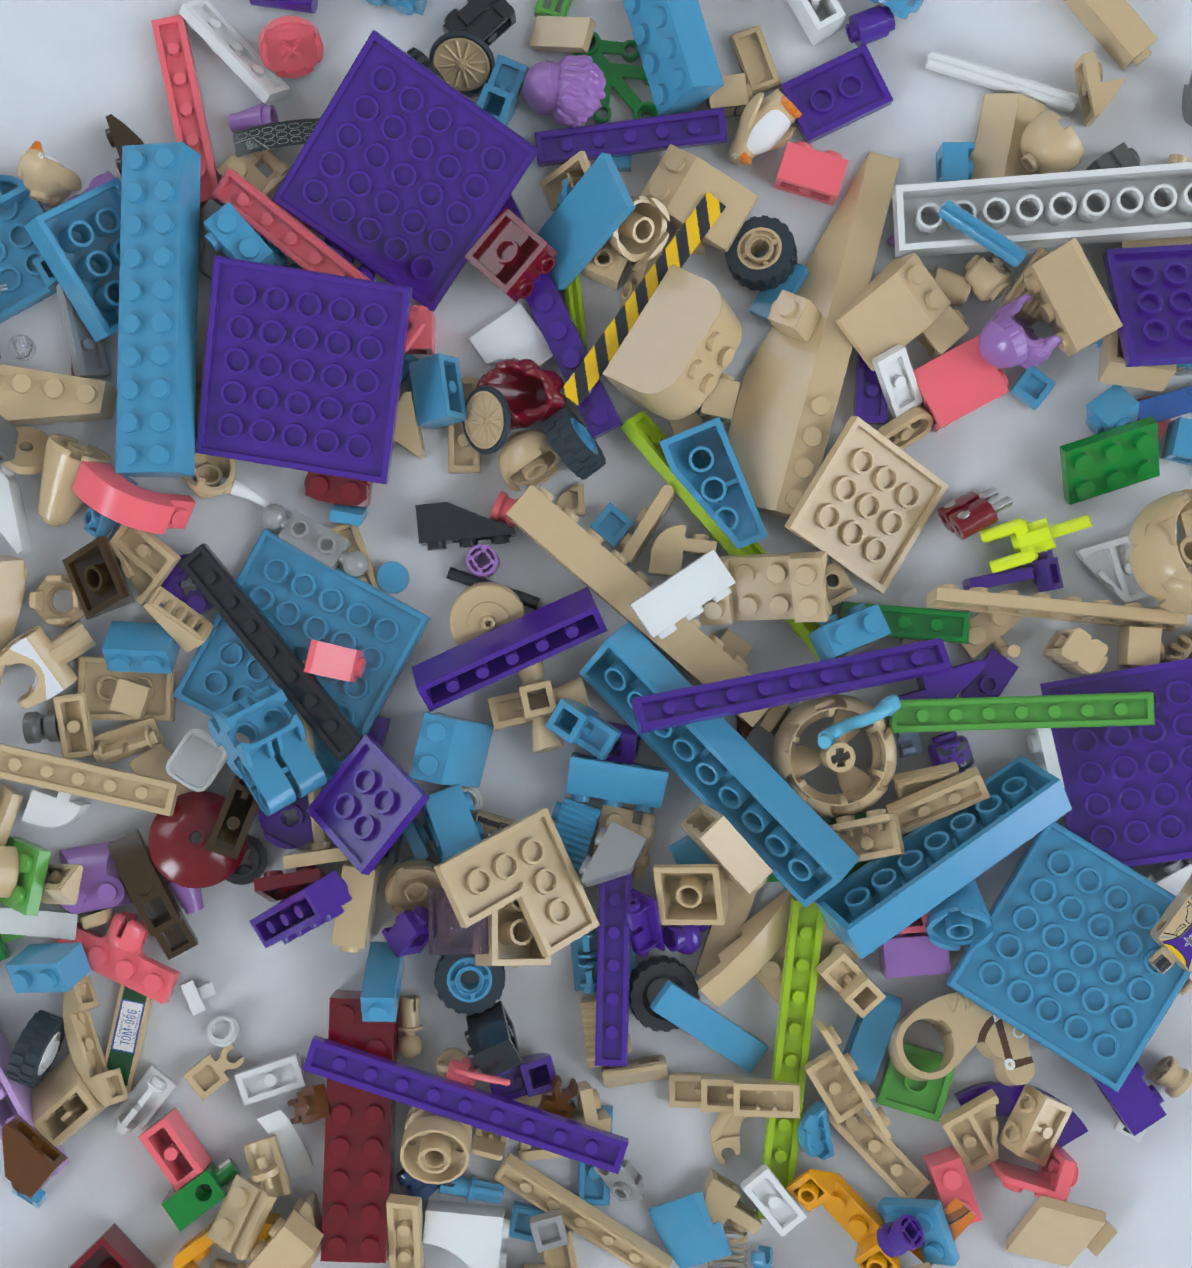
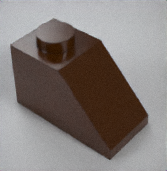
[2,1115,68,1199]

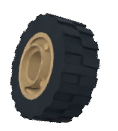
[725,215,798,292]

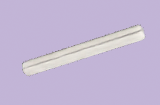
[925,50,1078,113]

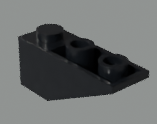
[415,502,517,551]

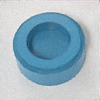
[377,562,410,594]

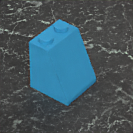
[409,711,494,787]

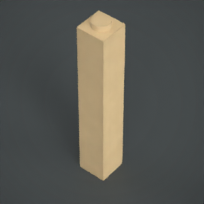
[1063,0,1158,71]

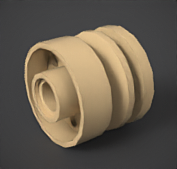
[400,1106,473,1185]

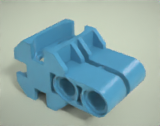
[208,682,327,816]

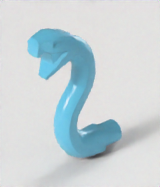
[818,694,901,749]

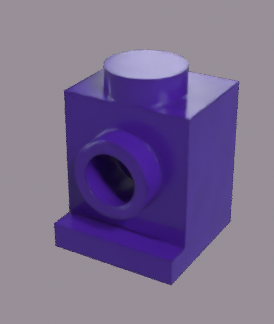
[595,721,641,765]
[381,906,440,957]

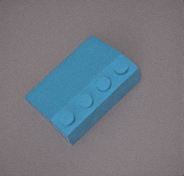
[24,177,121,343]

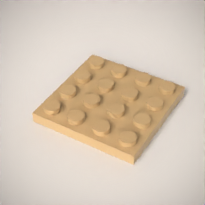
[784,416,949,594]

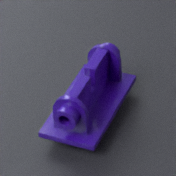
[624,888,665,957]

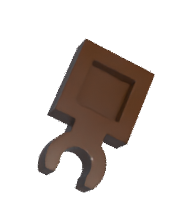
[538,1075,578,1119]
[287,1084,330,1125]

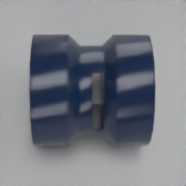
[396,1168,440,1201]

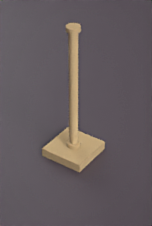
[283,660,349,869]

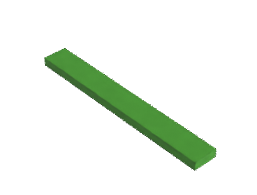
[888,692,1155,733]

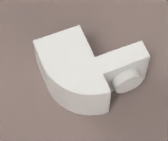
[22,788,91,828]

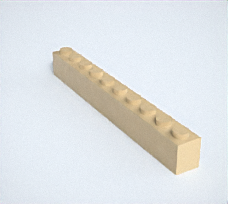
[506,484,769,727]

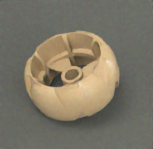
[1129,489,1192,614]
[771,694,897,818]

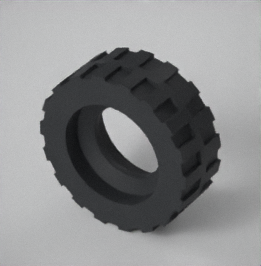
[629,955,700,1032]

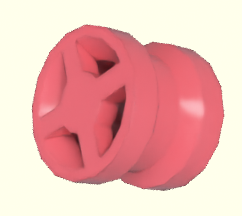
[490,491,519,529]

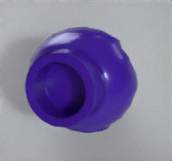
[663,925,711,955]

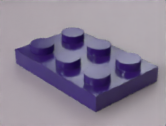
[779,44,893,144]

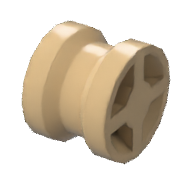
[1150,1056,1192,1098]

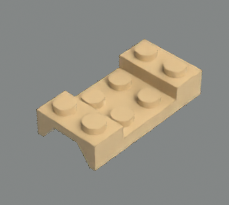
[700,551,833,625]

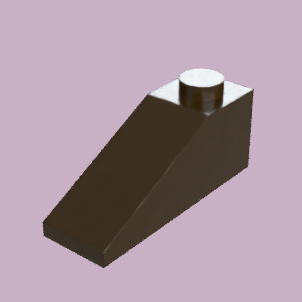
[205,774,260,860]

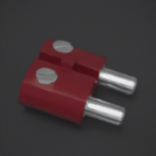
[938,487,1013,540]

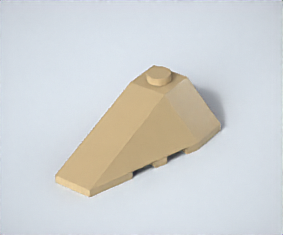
[0,555,28,684]

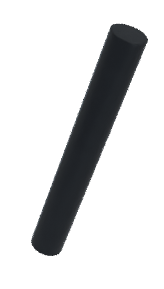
[447,567,541,610]

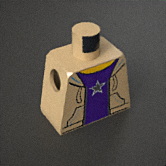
[1148,892,1192,975]

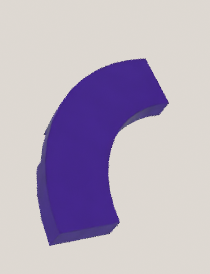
[954,1081,1088,1147]

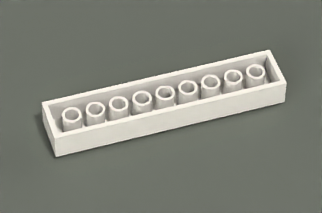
[892,162,1192,259]

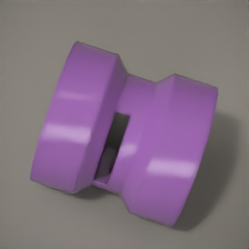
[466,544,500,578]

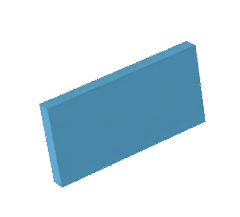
[537,153,636,290]

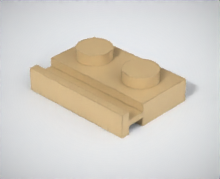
[207,1174,277,1260]

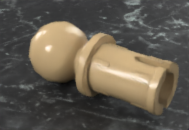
[397,995,423,1058]

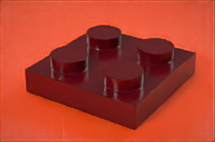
[254,865,327,902]

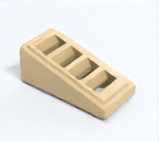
[143,586,214,652]

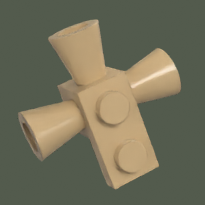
[487,661,589,753]

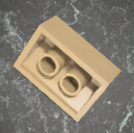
[1023,238,1123,357]

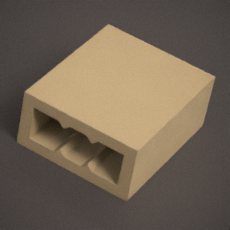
[679,802,773,894]
[331,860,383,953]

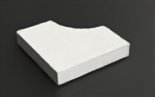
[469,302,554,367]

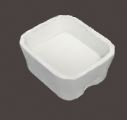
[166,729,228,792]

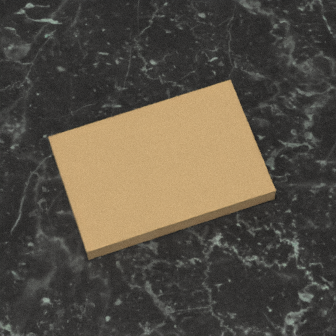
[77,656,177,721]
[1006,1195,1106,1267]

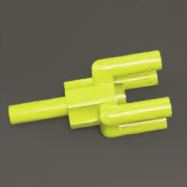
[979,514,1092,574]

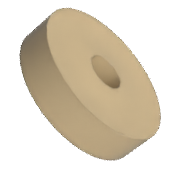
[3,426,49,475]

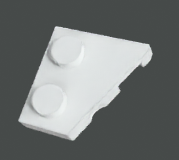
[1075,536,1151,604]

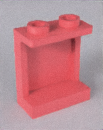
[913,335,1009,432]

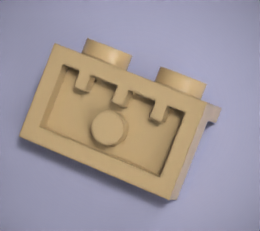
[998,1084,1073,1167]

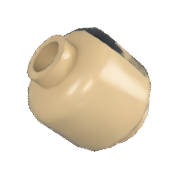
[964,253,1012,302]

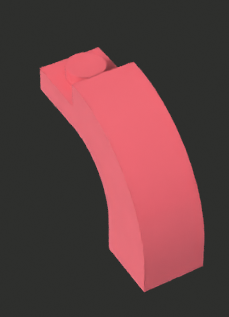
[71,461,196,534]

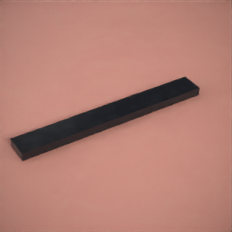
[179,543,363,762]

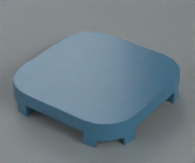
[0,175,59,324]

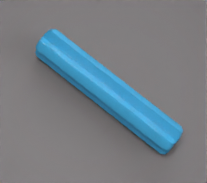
[938,200,1027,267]

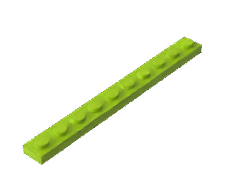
[620,410,847,661]
[756,897,824,1219]

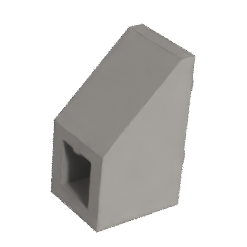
[579,821,647,887]

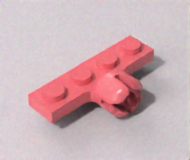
[56,912,180,1004]

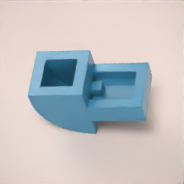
[477,54,529,125]
[545,698,622,761]

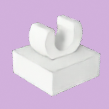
[178,979,217,1016]

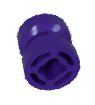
[877,1214,924,1258]

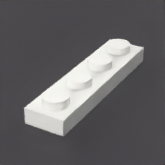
[179,0,290,104]

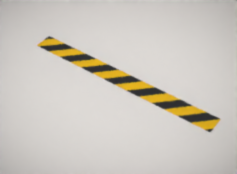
[560,192,726,406]

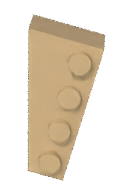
[0,364,117,427]

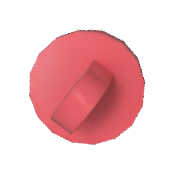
[258,15,324,78]

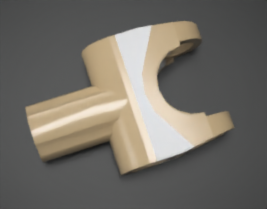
[0,621,97,709]

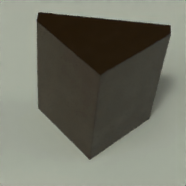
[62,536,135,619]

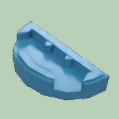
[798,1100,834,1160]

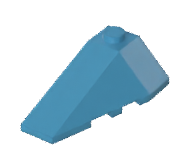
[659,417,768,549]

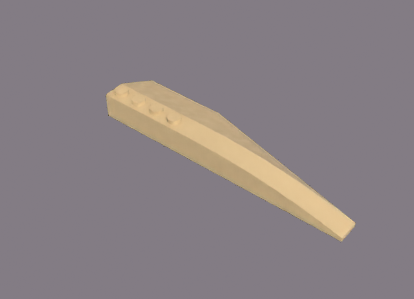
[727,151,900,519]

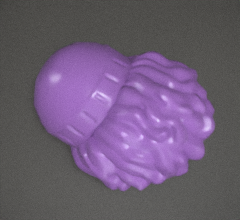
[523,55,606,128]
[979,294,1062,369]

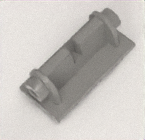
[593,1160,645,1202]

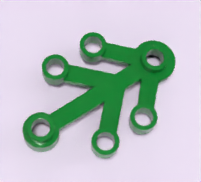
[573,31,658,124]

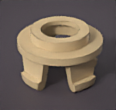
[29,574,84,627]

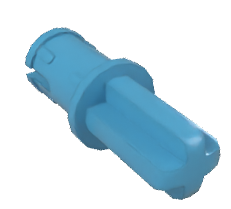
[439,1175,504,1204]

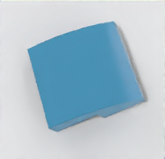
[648,1191,732,1268]

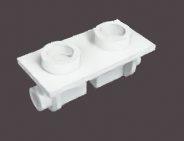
[112,1065,177,1137]

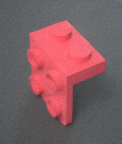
[989,1143,1079,1201]

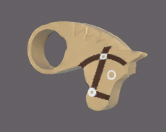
[887,992,1035,1086]

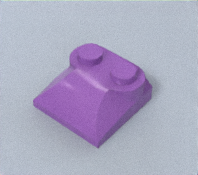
[59,841,133,914]

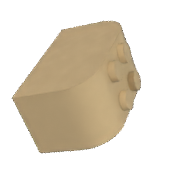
[603,264,742,420]

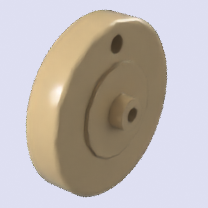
[450,581,526,645]

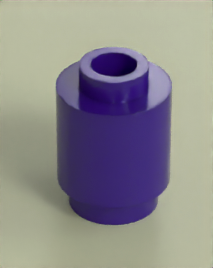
[845,5,895,47]

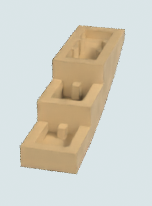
[696,890,794,1008]
[669,1072,800,1118]

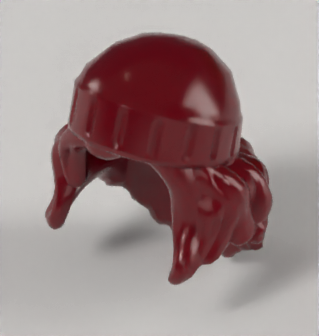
[476,358,567,430]

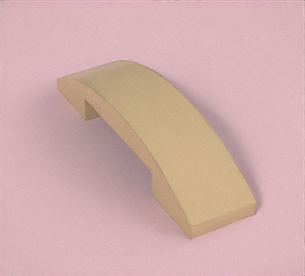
[63,976,129,1107]

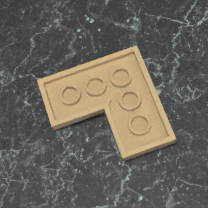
[434,807,600,957]

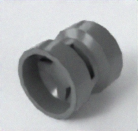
[22,710,60,744]

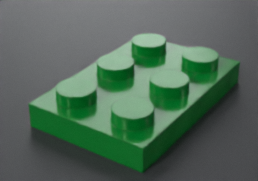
[1060,416,1160,505]

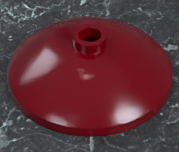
[148,791,248,889]

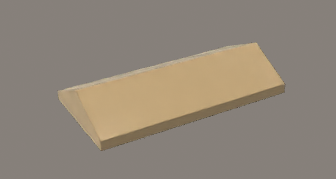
[969,93,1047,180]

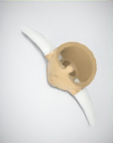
[180,447,271,507]

